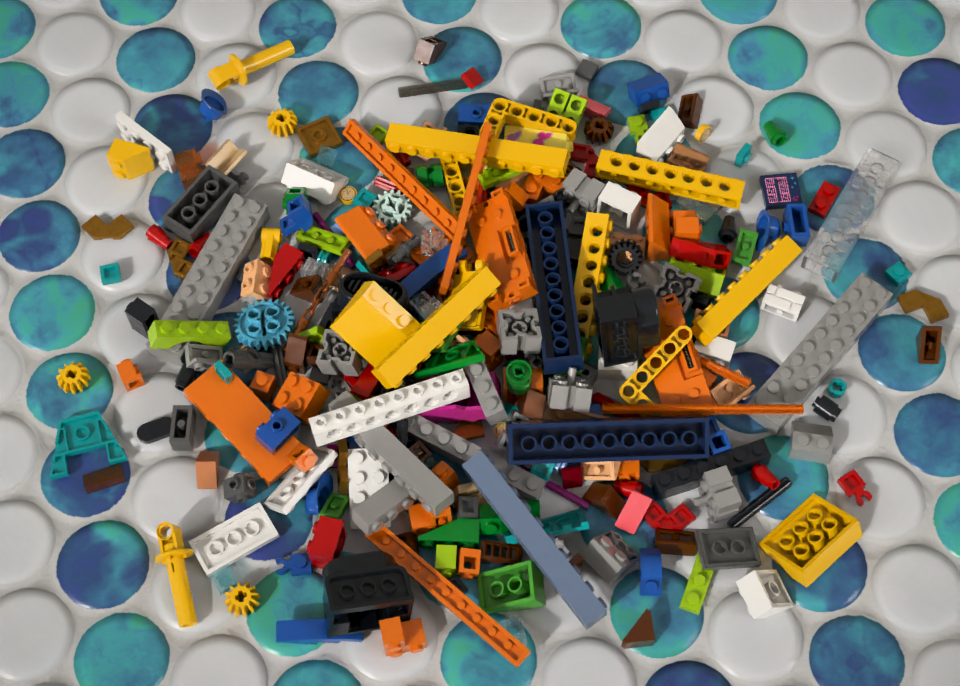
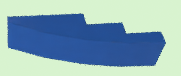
[400,243,468,299]
[276,619,364,645]

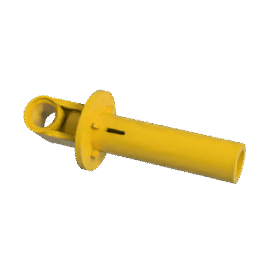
[208,40,295,90]
[154,522,198,628]

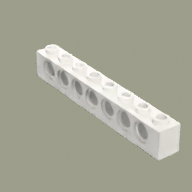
[308,368,470,447]

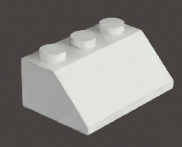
[635,106,685,162]
[281,157,350,205]

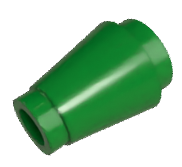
[763,121,787,147]

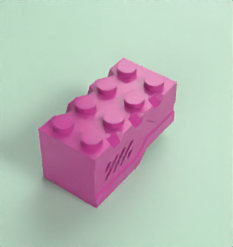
[417,371,501,425]

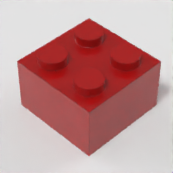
[307,515,347,569]

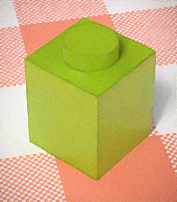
[435,544,457,578]

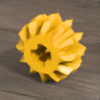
[267,107,298,138]
[56,361,91,395]
[224,581,260,617]

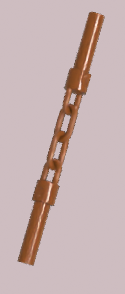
[283,248,352,352]

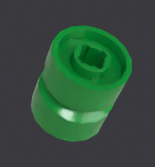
[416,163,444,189]
[506,360,532,395]

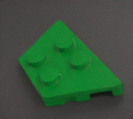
[413,340,486,380]

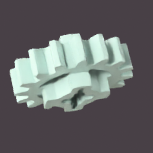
[372,189,413,228]

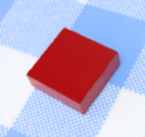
[460,67,484,90]

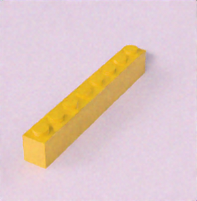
[690,235,803,347]
[371,266,501,389]

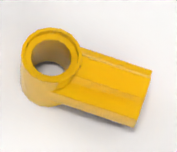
[260,227,282,264]

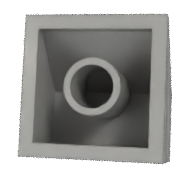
[788,421,833,464]

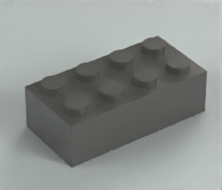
[162,165,241,243]

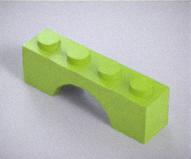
[147,320,231,349]

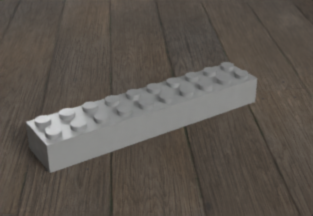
[146,193,270,367]
[747,272,893,436]

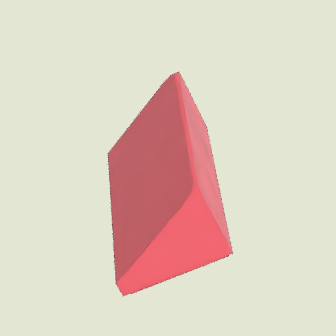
[579,95,612,118]
[614,490,653,535]

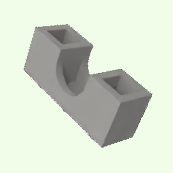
[465,361,509,426]

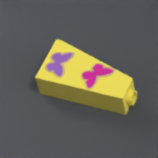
[504,125,573,159]

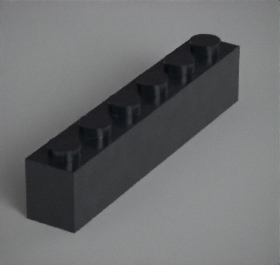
[650,438,771,501]

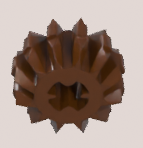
[584,114,614,146]

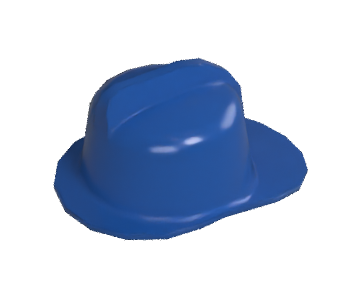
[199,88,227,122]
[756,209,781,252]
[305,472,333,515]

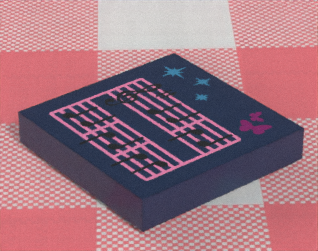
[759,173,803,210]

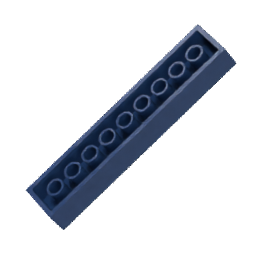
[525,200,584,375]
[506,415,709,465]

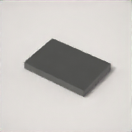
[694,527,762,571]

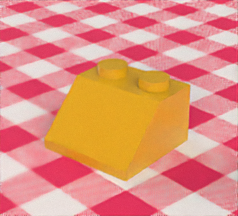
[106,138,156,180]

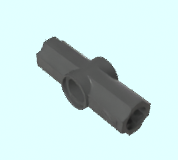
[222,347,274,373]

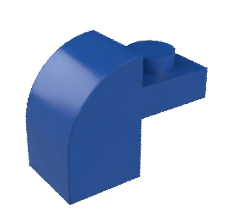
[280,194,313,236]
[708,415,732,456]
[639,548,662,596]

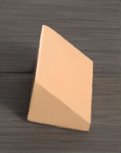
[581,461,621,480]

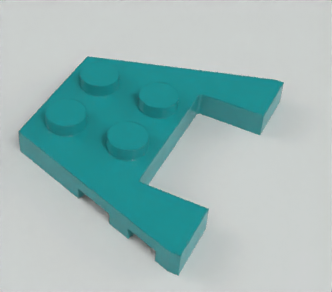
[49,410,128,480]

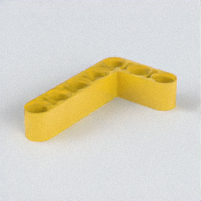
[479,98,577,141]
[440,159,472,232]
[619,325,693,417]

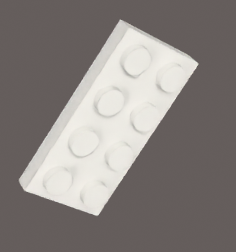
[115,111,178,174]
[263,445,338,515]
[348,448,391,530]
[188,502,280,577]

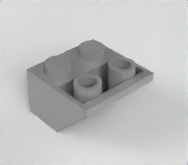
[580,530,639,584]

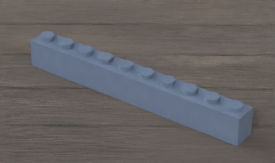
[462,450,607,630]

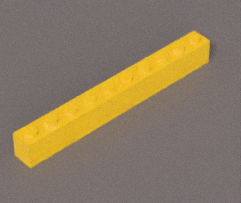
[385,122,569,178]

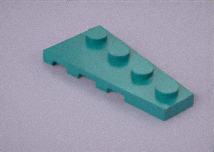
[502,509,590,544]

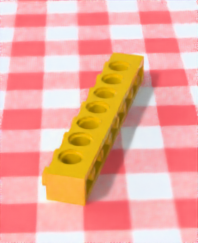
[595,149,745,210]
[574,212,613,361]

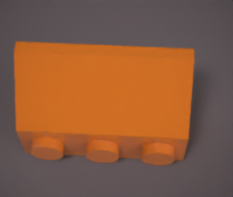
[645,193,673,261]
[334,206,399,259]

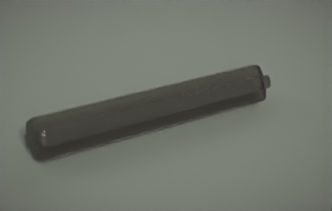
[398,78,468,98]

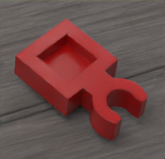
[837,469,872,507]

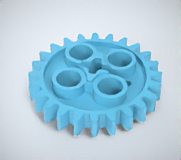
[233,298,296,351]

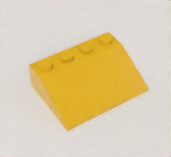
[330,281,420,368]
[758,493,863,588]

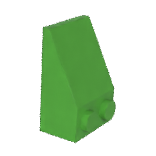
[477,560,546,614]

